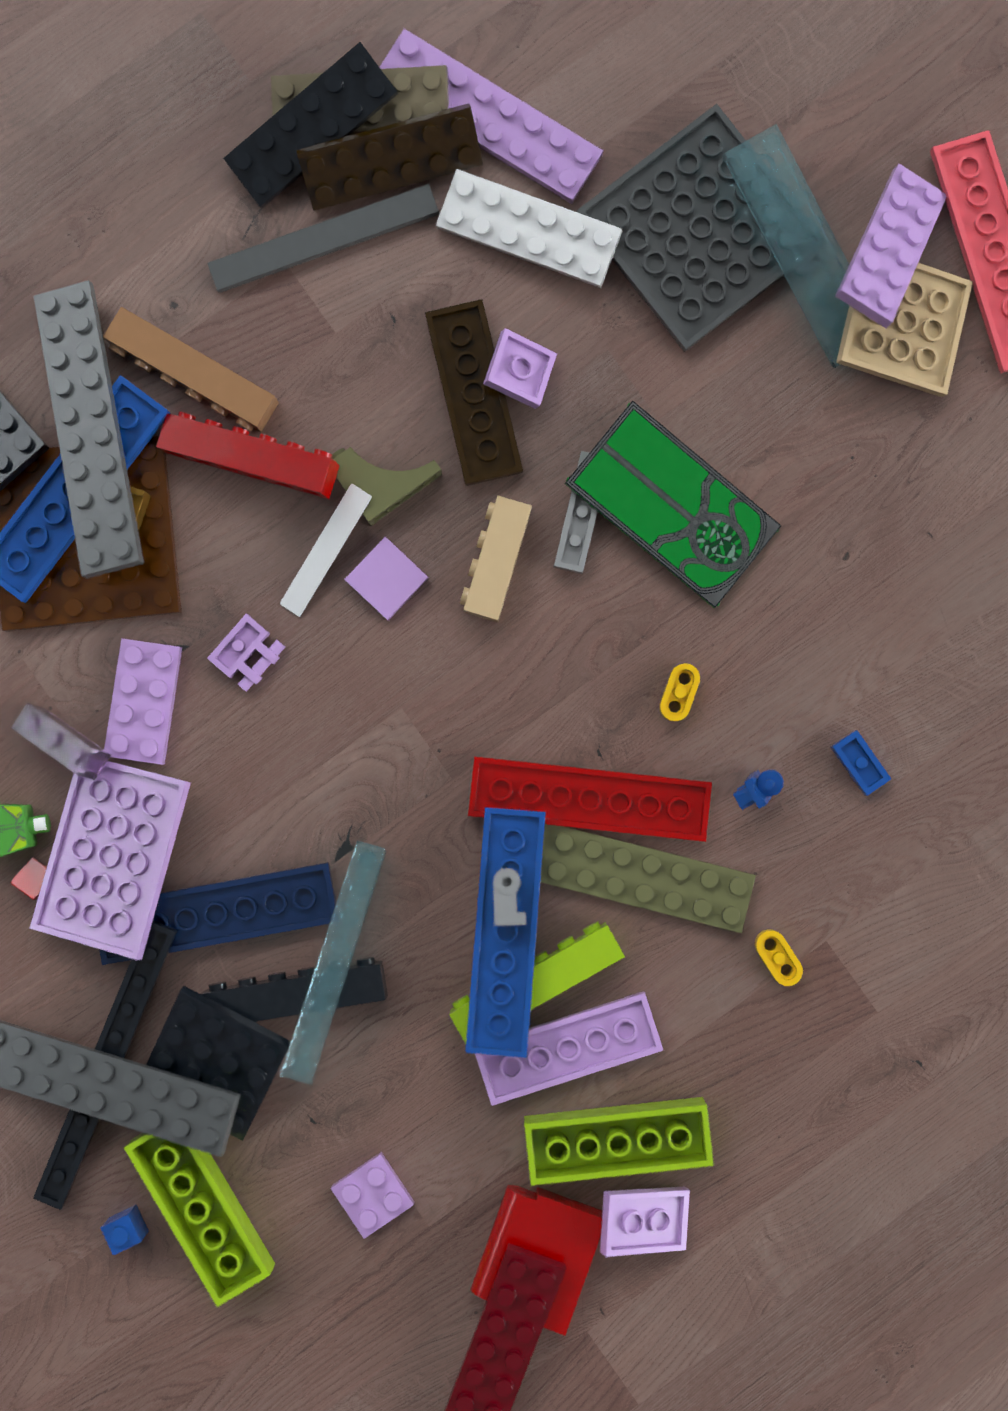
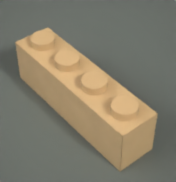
[460,496,532,623]

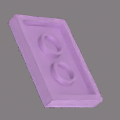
[600,1186,690,1257]

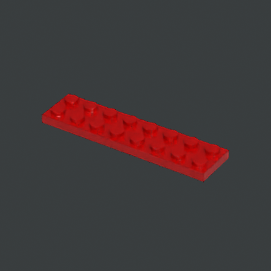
[468,756,712,842]

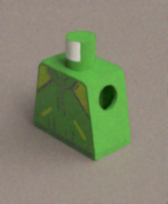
[0,804,51,858]

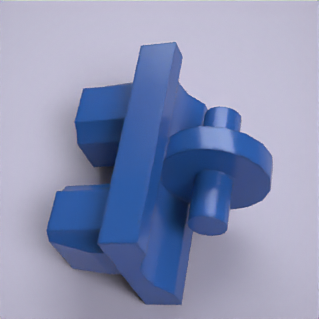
[733,769,784,810]

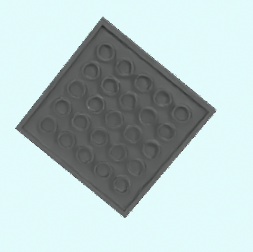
[577,104,826,352]

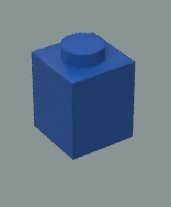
[100,1205,149,1256]

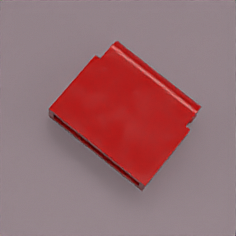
[470,1185,603,1336]

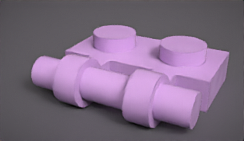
[207,613,285,692]

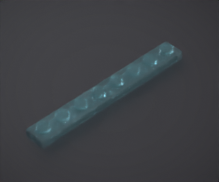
[280,841,387,1085]

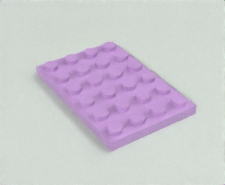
[30,754,191,960]

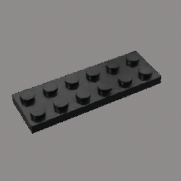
[223,42,399,208]

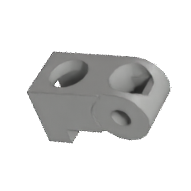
[493,868,527,926]

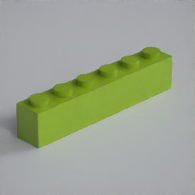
[449,921,625,1044]

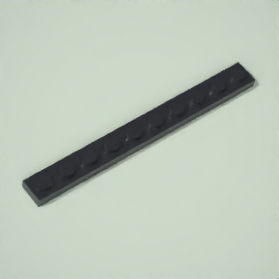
[33,920,178,1210]

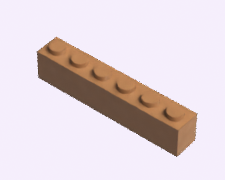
[103,307,279,432]

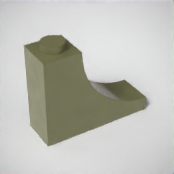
[332,447,442,526]

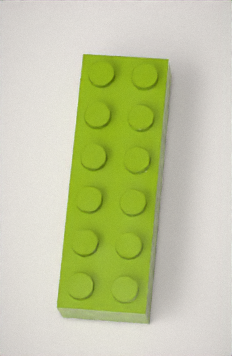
[524,1097,714,1186]
[124,1133,275,1307]

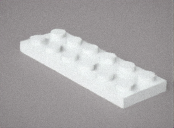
[436,169,622,288]

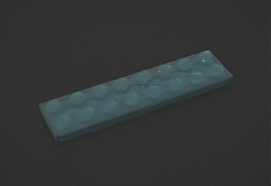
[722,124,849,368]

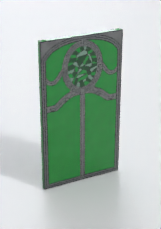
[565,401,781,608]

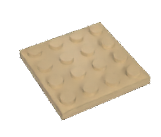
[836,262,973,397]

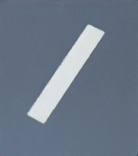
[280,484,372,617]

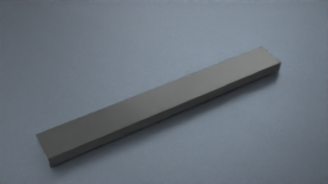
[207,184,439,293]

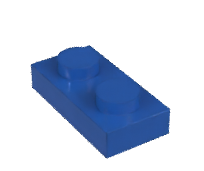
[831,730,891,796]

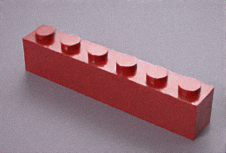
[156,412,340,499]

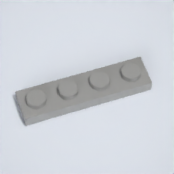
[554,451,597,574]

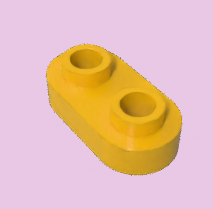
[659,663,700,722]
[755,929,803,986]

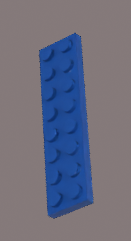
[0,375,170,603]
[465,807,546,1058]

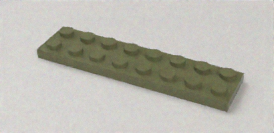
[540,824,756,933]

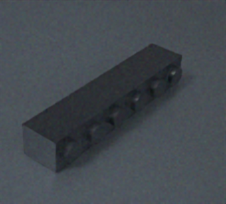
[201,957,388,1022]

